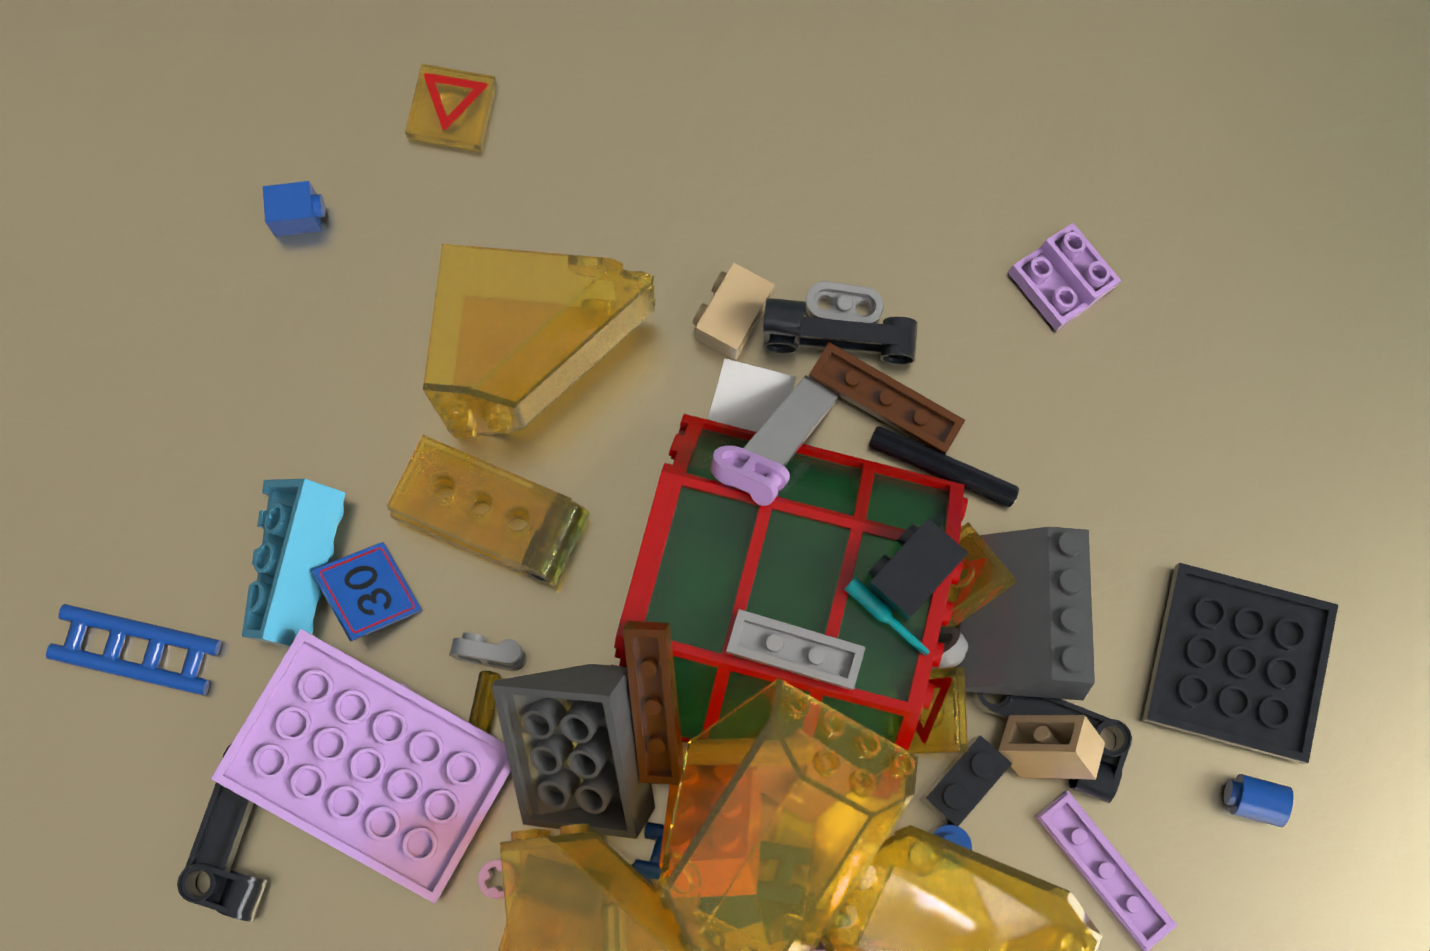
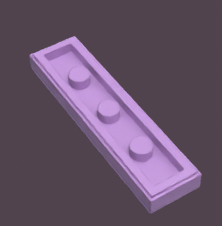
[1034,791,1178,951]

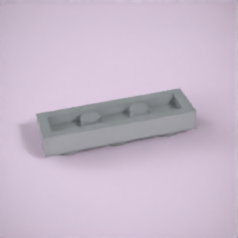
[726,609,866,691]

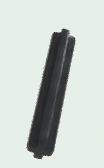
[869,426,1019,507]

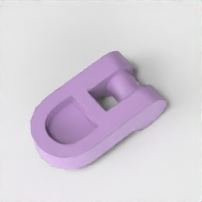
[710,445,790,506]

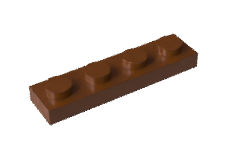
[809,342,965,455]
[623,621,685,785]

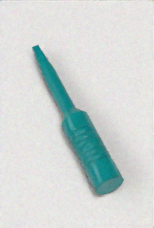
[844,577,930,656]

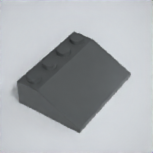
[959,527,1095,701]
[491,664,655,839]

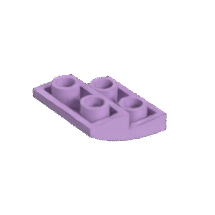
[1008,223,1122,331]

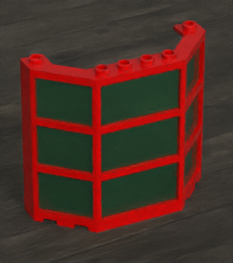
[611,414,968,804]

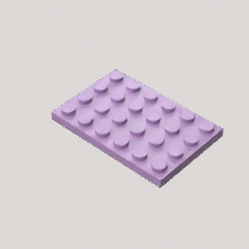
[211,629,511,904]

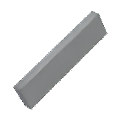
[744,375,838,466]

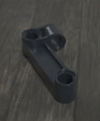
[763,298,918,365]
[971,692,1132,803]
[177,743,267,922]

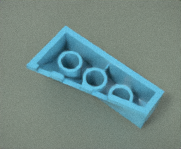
[242,479,346,648]

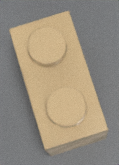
[692,262,775,361]
[998,715,1105,780]

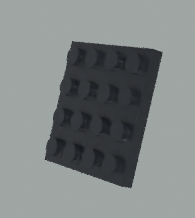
[1142,563,1338,764]

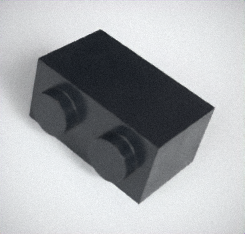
[867,518,968,623]
[919,735,1012,827]

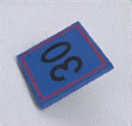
[312,542,422,642]

